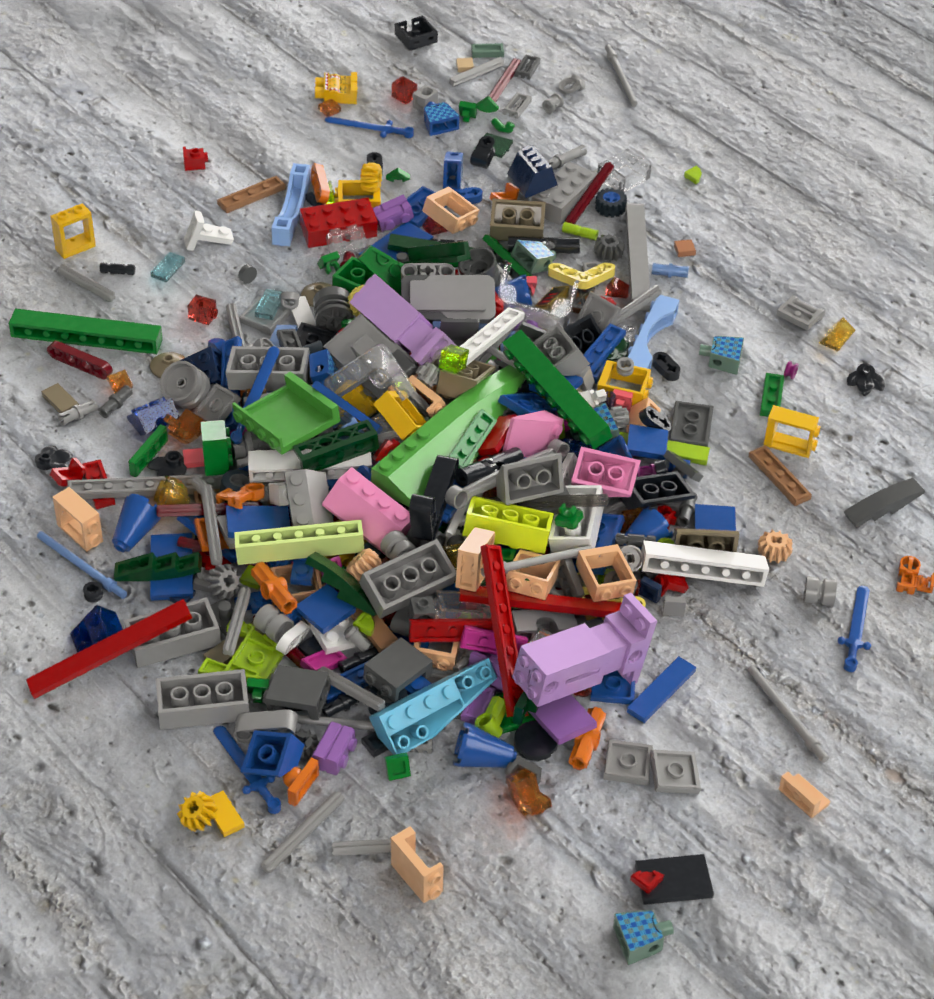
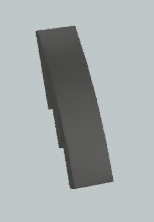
[844,478,925,528]

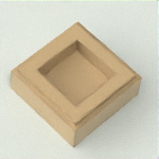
[456,58,474,73]

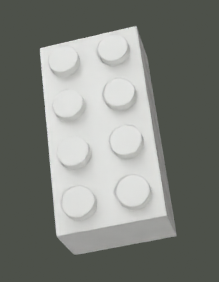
[548,485,605,558]

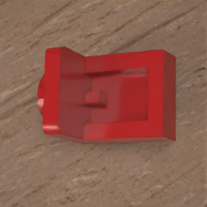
[50,458,85,487]
[653,573,689,597]

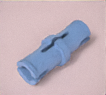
[652,263,689,278]

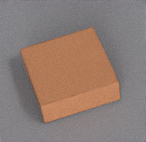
[674,239,696,257]

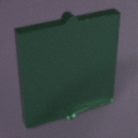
[475,133,513,158]

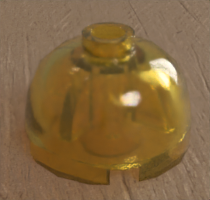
[154,476,190,518]

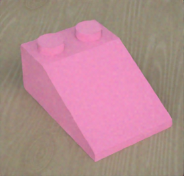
[502,410,564,457]
[571,447,641,497]

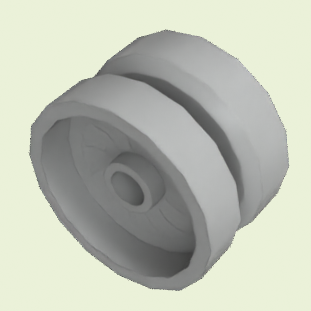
[160,361,211,409]

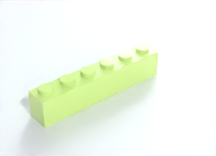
[234,520,364,565]

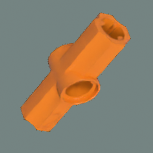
[251,562,298,615]
[568,707,606,770]

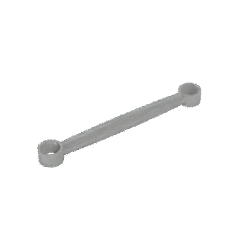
[445,439,569,509]

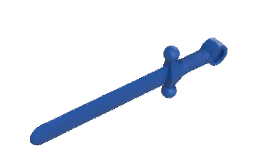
[325,117,414,138]
[230,346,280,445]
[837,586,871,672]
[213,726,281,814]

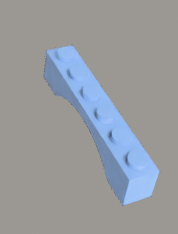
[271,163,311,247]
[627,295,679,369]

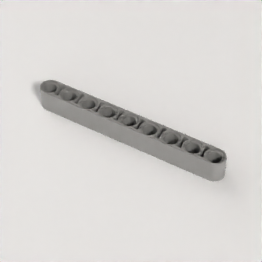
[625,203,651,311]

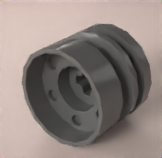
[458,247,501,287]
[313,286,354,332]

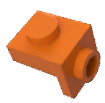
[489,183,519,200]

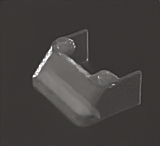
[498,262,580,331]
[324,344,416,429]

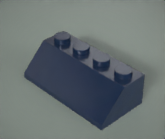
[507,145,558,198]

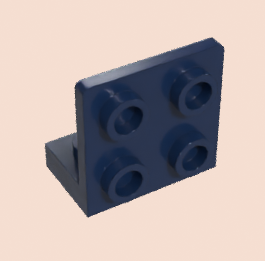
[180,346,222,385]

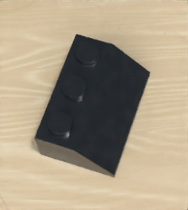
[563,313,602,355]
[620,471,696,510]

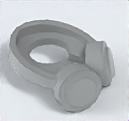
[559,75,585,94]

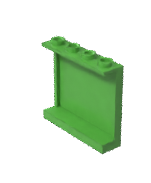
[232,371,341,455]

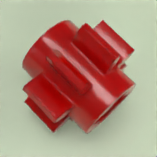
[657,505,676,530]

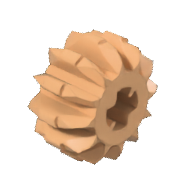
[758,530,793,564]
[346,548,382,582]

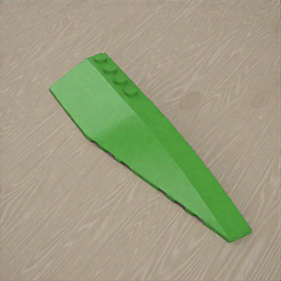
[371,365,526,507]

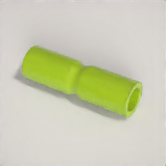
[562,222,599,241]

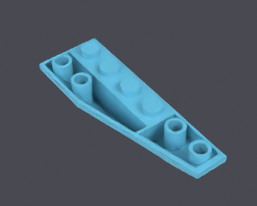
[369,658,497,755]

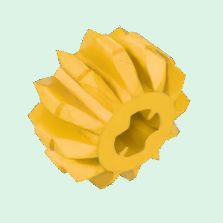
[360,163,382,193]
[177,791,218,832]

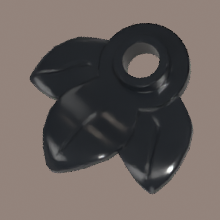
[847,363,885,396]
[35,445,73,470]
[147,451,187,476]

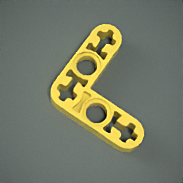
[548,263,615,290]

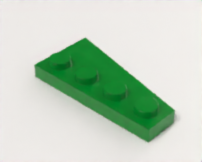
[357,245,410,296]

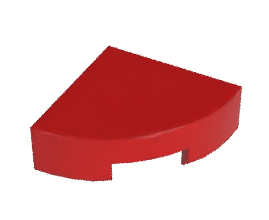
[630,871,664,894]

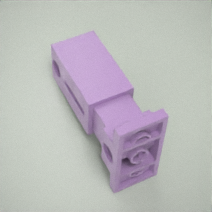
[350,274,458,370]
[512,593,657,707]

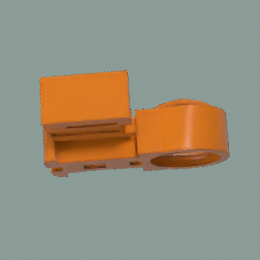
[216,483,265,509]
[896,556,934,595]

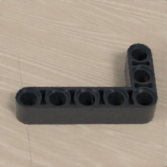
[409,455,459,541]

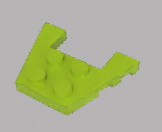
[198,620,284,682]

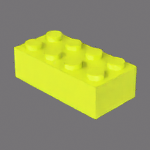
[462,496,554,554]

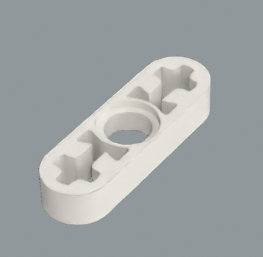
[276,621,311,655]

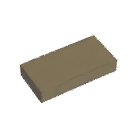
[41,383,79,413]

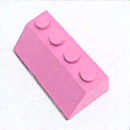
[322,467,411,555]

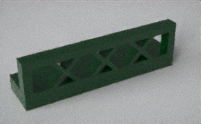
[401,241,471,265]
[293,419,379,471]

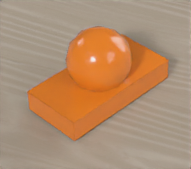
[283,757,319,806]

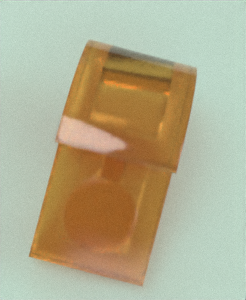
[164,408,205,444]
[506,768,552,816]

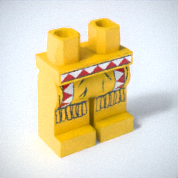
[315,72,357,104]

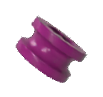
[784,361,799,380]

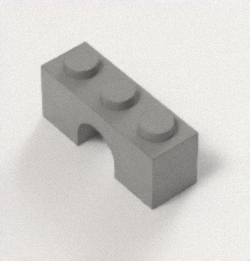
[511,610,578,642]

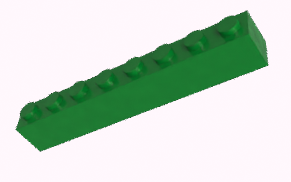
[9,308,163,355]
[502,330,613,449]

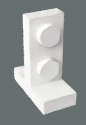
[184,211,234,251]

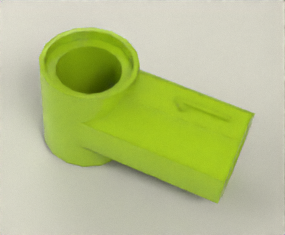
[475,696,506,738]

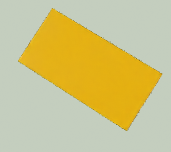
[211,791,245,837]

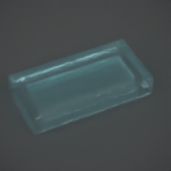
[150,252,185,283]
[255,289,282,320]

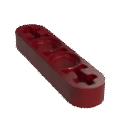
[47,341,113,380]

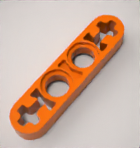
[311,163,330,204]

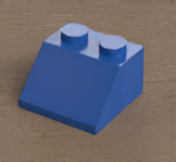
[240,730,305,777]

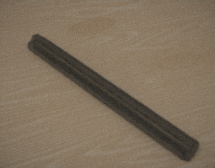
[486,494,609,508]

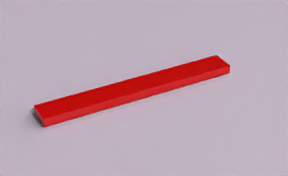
[480,544,528,717]
[458,586,622,618]
[26,599,193,699]

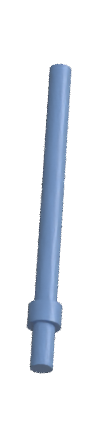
[37,531,127,599]

